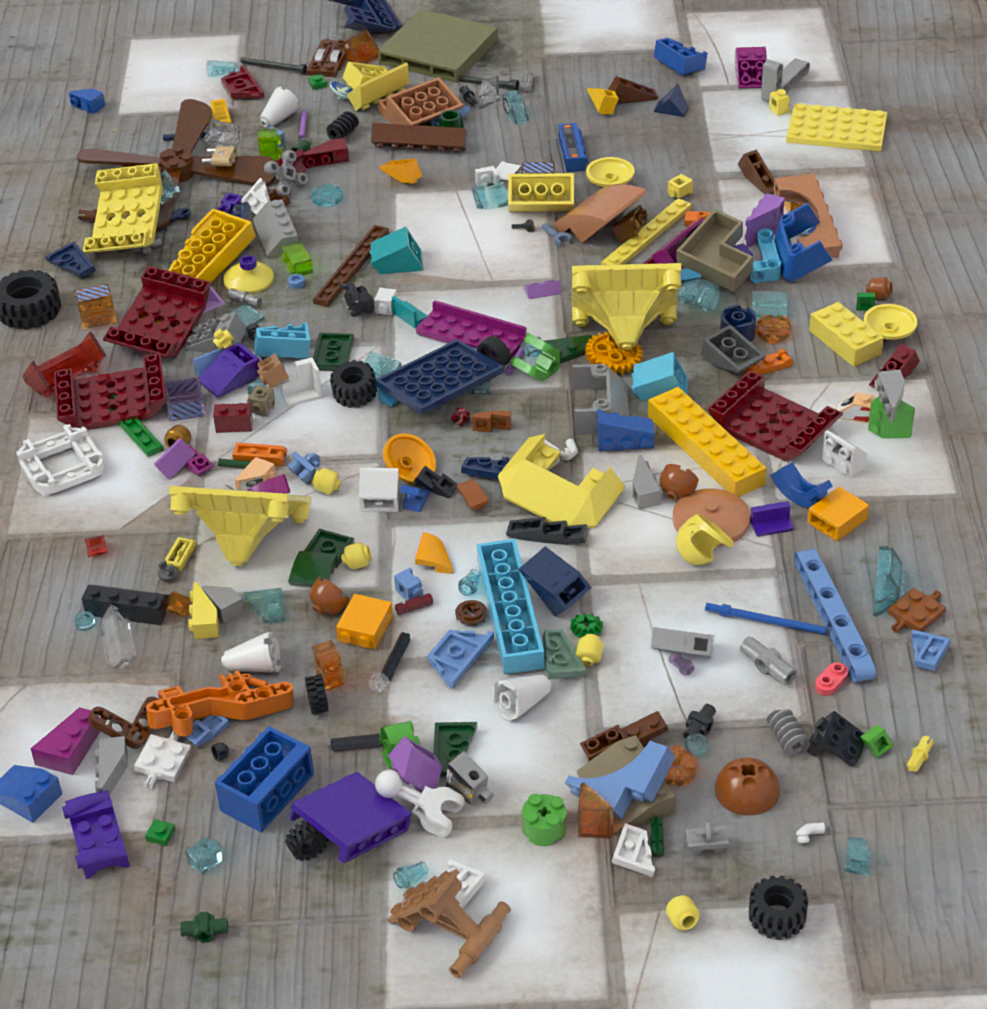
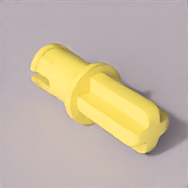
[906,736,934,772]

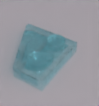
[243,588,285,624]

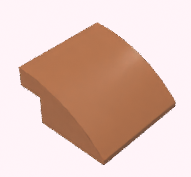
[378,77,464,125]
[553,184,647,243]

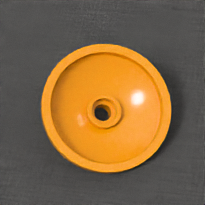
[383,433,436,484]

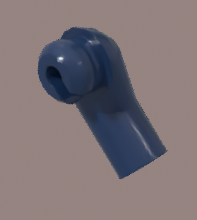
[169,208,191,223]

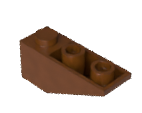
[612,204,648,243]

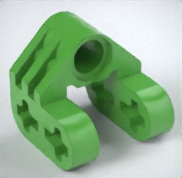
[511,333,560,382]

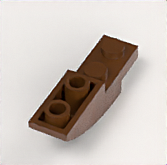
[580,711,668,761]

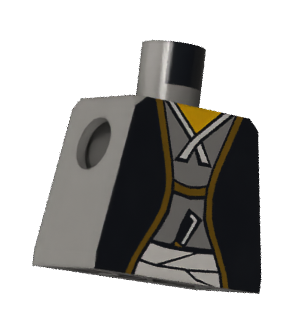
[445,751,494,804]

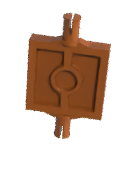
[887,587,946,633]

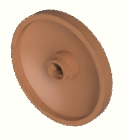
[673,488,750,547]

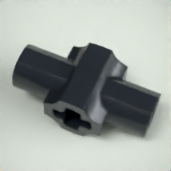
[683,703,716,743]

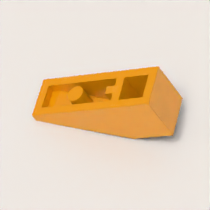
[379,158,422,185]

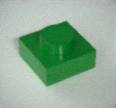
[308,75,327,90]
[856,292,875,311]
[145,819,176,846]

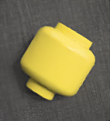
[312,467,341,495]
[341,542,372,570]
[576,634,604,666]
[666,895,700,930]

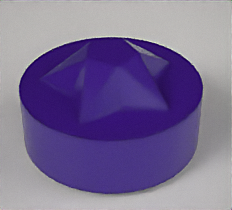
[239,255,257,270]

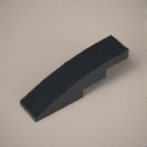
[506,517,589,544]

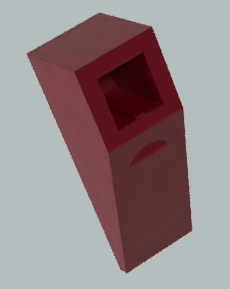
[301,138,349,168]
[869,343,920,389]

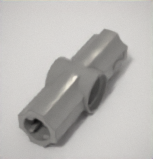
[740,636,797,686]

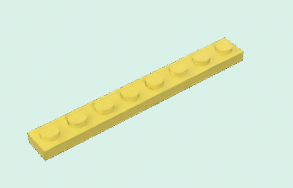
[601,199,691,265]

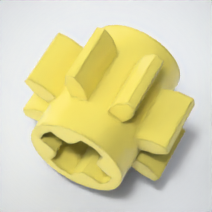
[213,329,235,350]

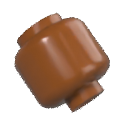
[866,277,893,300]

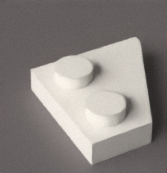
[611,823,655,877]
[448,860,487,909]

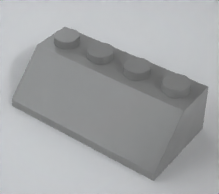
[252,200,300,258]

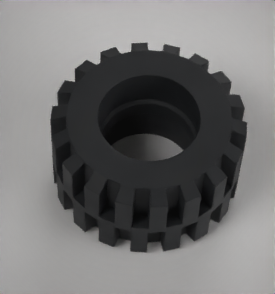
[330,360,378,408]
[748,875,808,940]

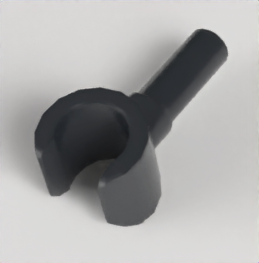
[512,219,535,232]

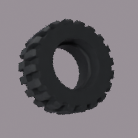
[0,270,61,330]

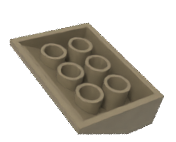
[577,735,675,835]

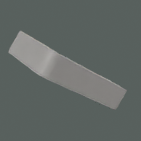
[761,58,810,102]

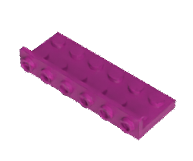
[416,300,527,359]

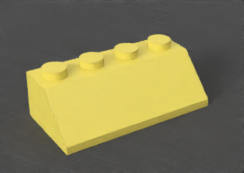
[347,62,409,111]
[508,173,574,212]

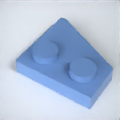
[912,630,951,671]

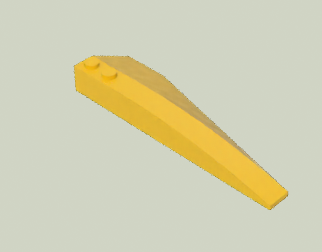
[141,209,256,323]

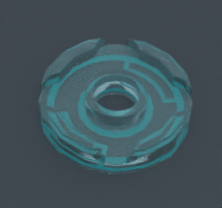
[311,184,343,207]

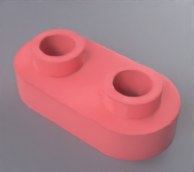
[815,663,848,696]

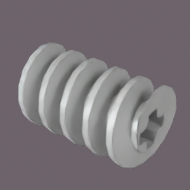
[767,709,808,756]

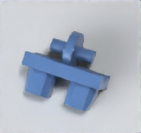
[288,451,320,484]

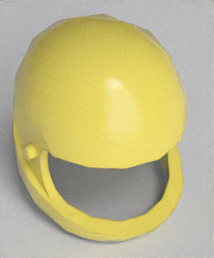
[676,513,734,566]

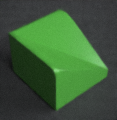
[861,725,894,758]

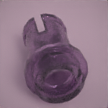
[668,651,694,675]

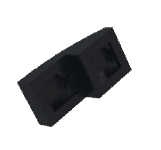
[414,466,458,498]

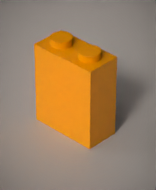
[807,486,869,541]
[336,594,393,650]

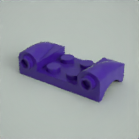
[62,790,130,879]

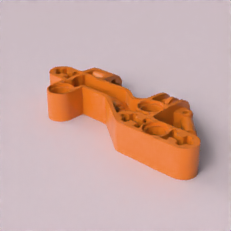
[146,670,294,736]

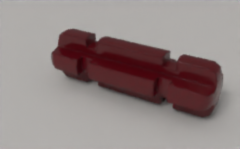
[395,593,433,615]

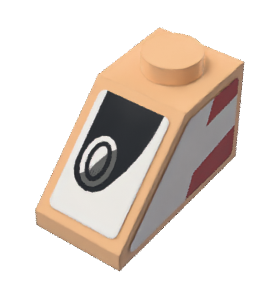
[836,392,875,423]
[235,457,277,491]

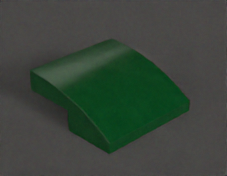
[288,551,338,587]

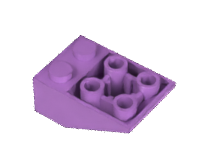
[744,193,785,248]

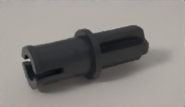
[460,86,477,106]

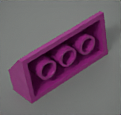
[651,218,704,269]

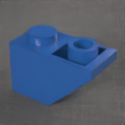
[69,88,106,114]

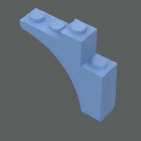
[565,741,676,819]

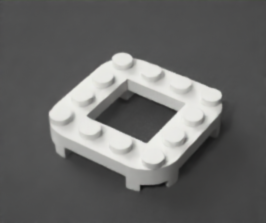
[16,424,104,496]

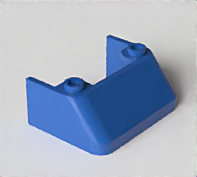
[774,203,833,282]

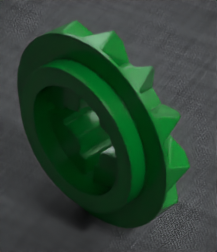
[570,612,603,638]

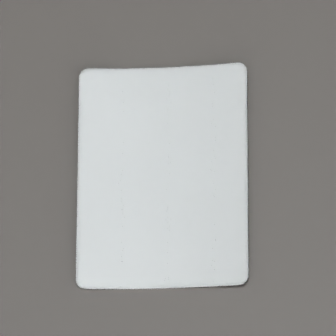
[495,161,521,180]

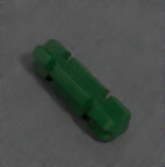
[651,817,664,857]

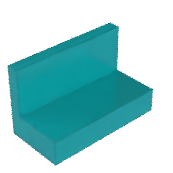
[392,295,427,328]

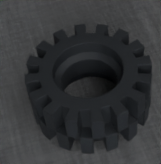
[305,674,329,715]
[285,820,329,861]

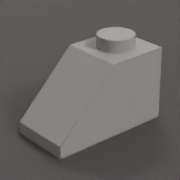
[201,585,245,623]

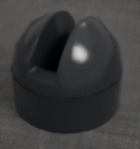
[211,742,229,761]

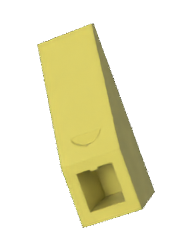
[189,582,219,639]

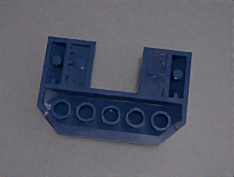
[328,0,402,34]

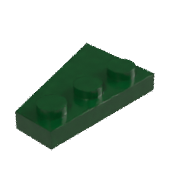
[434,722,478,777]

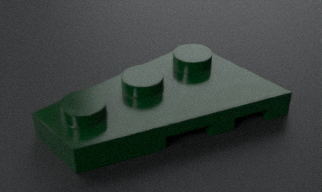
[537,335,592,364]

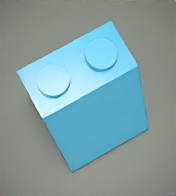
[631,352,688,401]

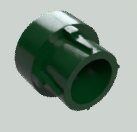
[438,110,464,128]

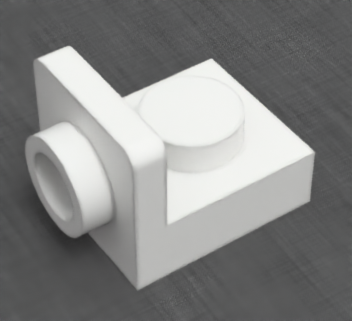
[475,166,501,188]

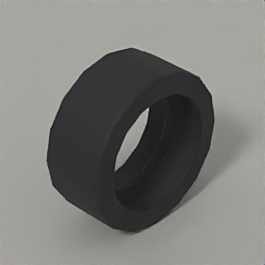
[477,336,511,367]

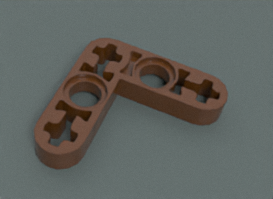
[87,696,159,749]

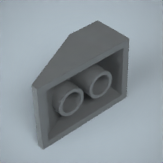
[701,325,766,373]

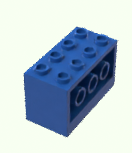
[215,726,314,833]

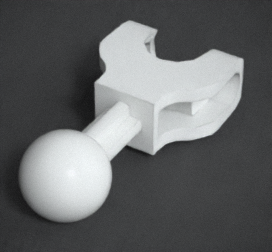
[375,770,465,838]

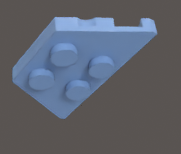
[427,630,494,688]

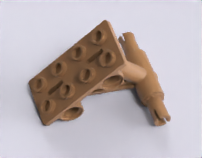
[387,869,511,978]

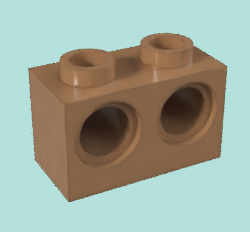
[257,353,289,388]

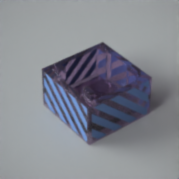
[164,377,206,422]

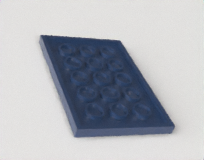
[375,339,504,415]

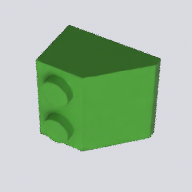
[868,396,915,438]

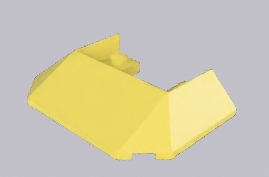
[498,434,625,528]

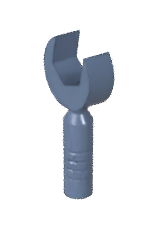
[541,223,571,247]

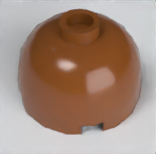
[660,464,699,500]
[309,577,350,615]

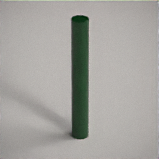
[218,458,252,468]

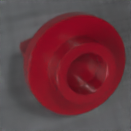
[451,407,471,427]

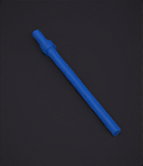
[705,603,827,635]

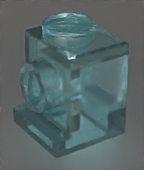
[185,837,223,875]
[845,837,871,876]

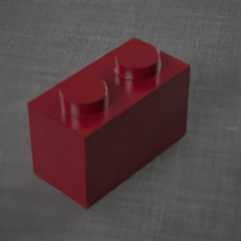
[213,403,253,433]

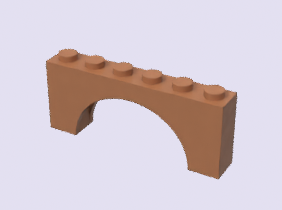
[774,173,843,258]

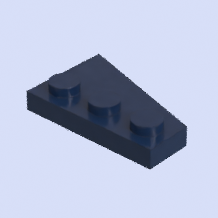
[45,241,96,278]
[461,457,510,480]

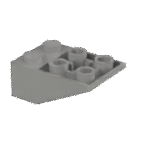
[184,312,247,352]

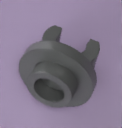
[158,560,178,581]

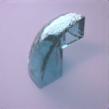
[677,278,720,311]

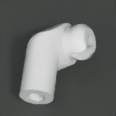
[561,439,578,461]
[796,823,825,843]

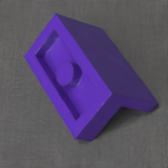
[750,501,794,537]

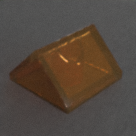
[344,29,379,64]
[578,782,613,839]

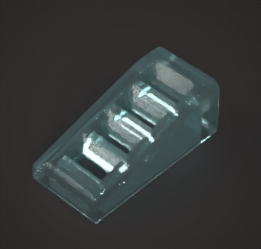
[206,60,239,77]

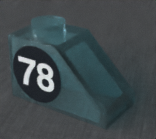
[503,90,529,124]

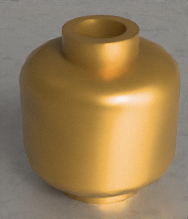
[164,425,192,448]

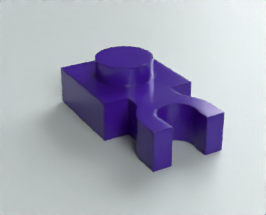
[217,193,243,214]

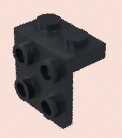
[807,711,865,767]

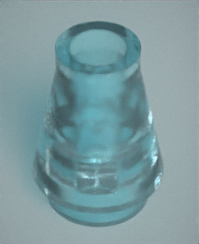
[458,569,481,596]
[393,861,428,889]

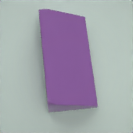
[524,279,562,299]
[154,438,195,480]

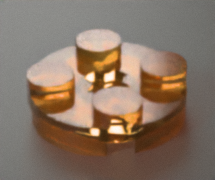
[756,314,791,344]
[664,745,697,786]

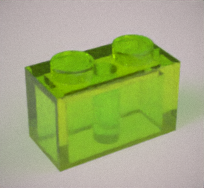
[258,128,283,162]
[280,241,313,275]

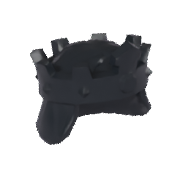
[339,282,375,316]

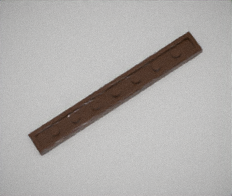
[313,225,389,308]

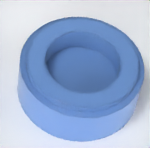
[288,274,305,289]

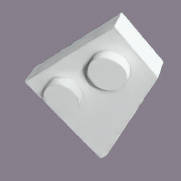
[241,178,270,214]

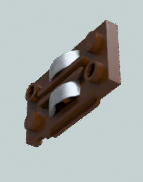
[306,39,350,78]

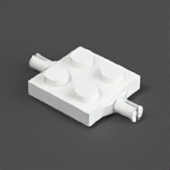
[134,730,191,789]

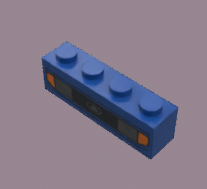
[558,123,588,172]

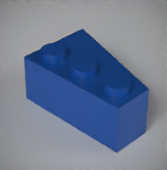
[654,37,708,75]
[597,409,655,451]

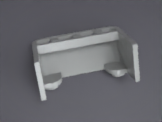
[573,364,629,434]

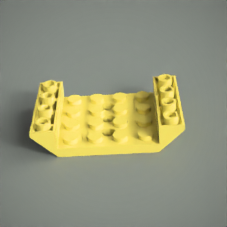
[83,163,163,253]

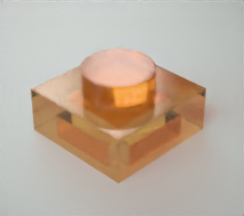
[166,591,190,617]

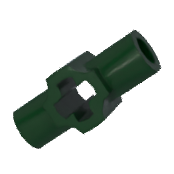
[180,912,229,943]

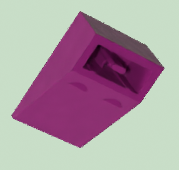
[734,46,767,88]

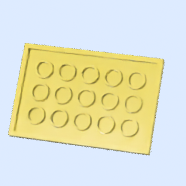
[786,103,887,151]

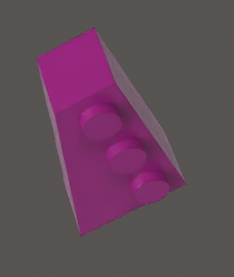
[30,707,101,775]

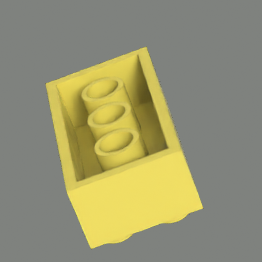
[809,302,884,367]

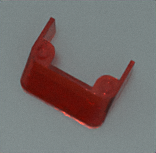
[22,331,106,397]

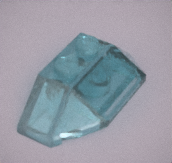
[873,546,906,617]

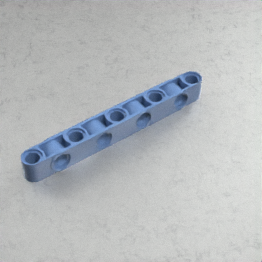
[794,549,876,683]

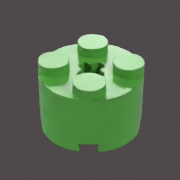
[379,721,420,769]
[522,794,567,846]

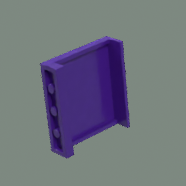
[290,772,412,863]

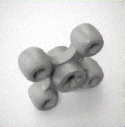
[264,150,307,196]

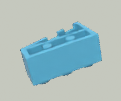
[254,322,311,359]

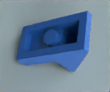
[400,485,430,512]

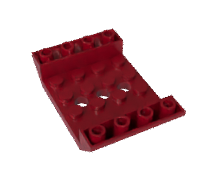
[103,266,211,358]
[54,353,167,429]
[708,370,843,461]

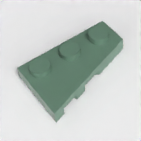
[542,629,587,679]

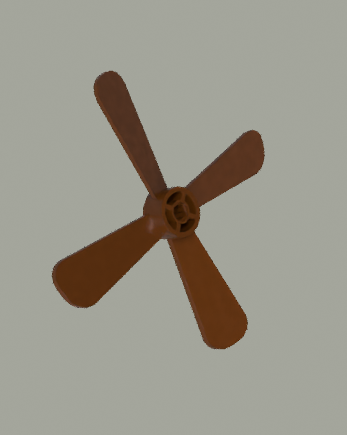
[77,99,276,230]

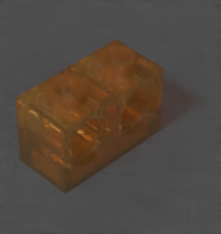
[312,640,344,691]

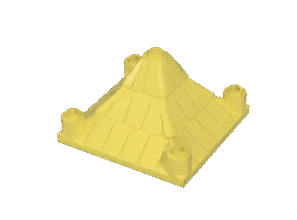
[572,263,681,350]
[169,486,312,566]

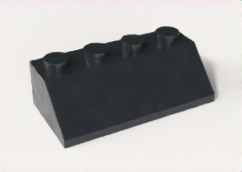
[81,585,174,626]

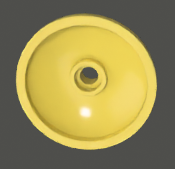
[586,157,634,187]
[223,261,274,294]
[863,304,917,340]

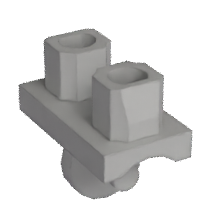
[685,822,729,855]

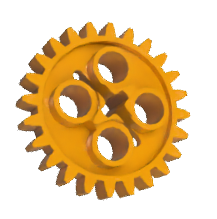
[585,331,643,375]

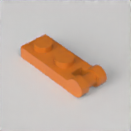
[743,349,794,375]
[232,442,287,466]

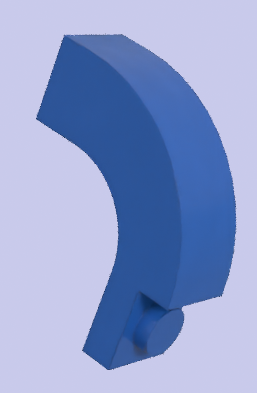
[770,462,833,507]

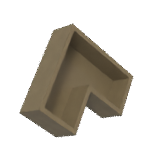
[676,209,753,292]

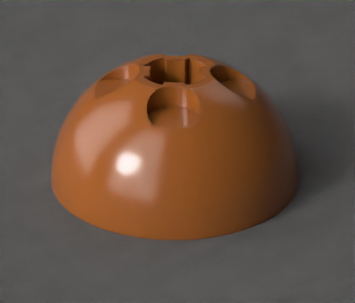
[714,757,780,815]

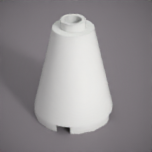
[259,87,300,128]
[221,632,281,673]
[492,675,551,721]

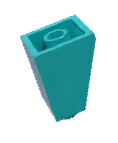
[370,226,424,274]

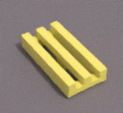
[165,537,196,571]

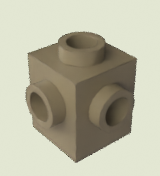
[247,385,275,416]

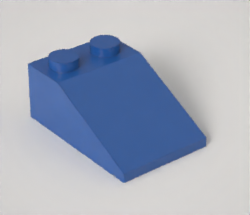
[0,765,62,823]

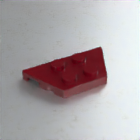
[221,65,264,98]

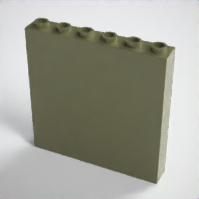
[378,9,498,83]

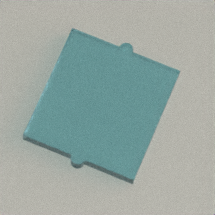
[228,304,265,326]

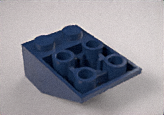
[518,546,592,616]

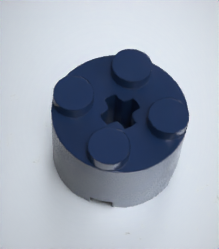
[720,305,756,341]

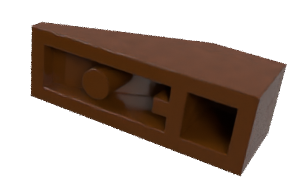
[608,76,658,103]
[738,149,775,194]

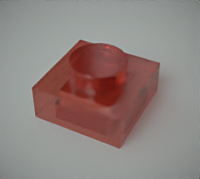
[85,535,108,557]

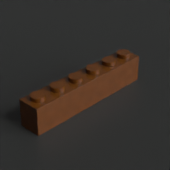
[371,123,467,152]

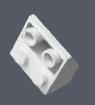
[822,430,867,478]
[359,467,401,512]

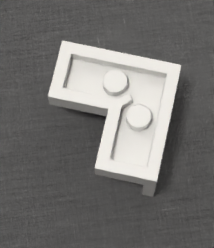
[280,357,322,407]

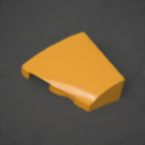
[415,532,453,574]

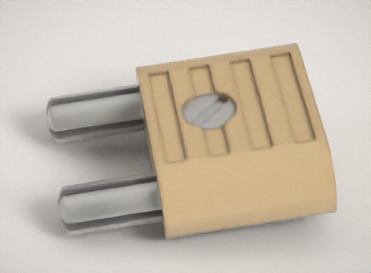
[202,146,237,166]

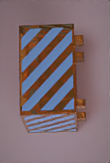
[74,283,117,330]

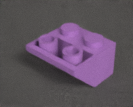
[388,736,442,793]

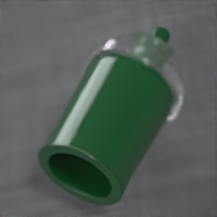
[291,138,312,152]

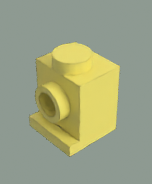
[769,89,791,116]
[668,174,693,199]

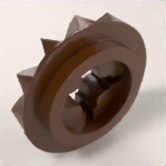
[455,600,487,626]

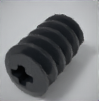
[326,111,359,140]

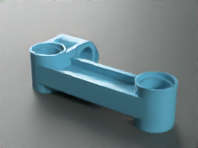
[750,228,781,283]

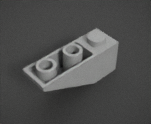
[875,370,905,422]
[632,454,663,509]
[651,627,715,656]
[95,736,128,794]

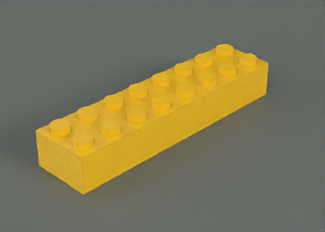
[648,387,767,497]

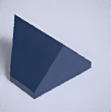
[654,83,688,117]

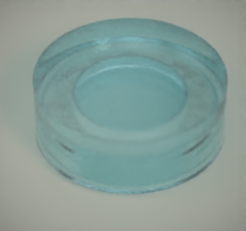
[74,612,95,631]
[685,733,708,755]

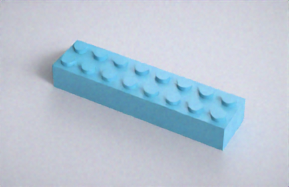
[476,539,545,675]

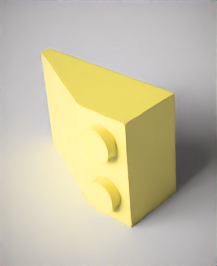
[342,62,388,89]

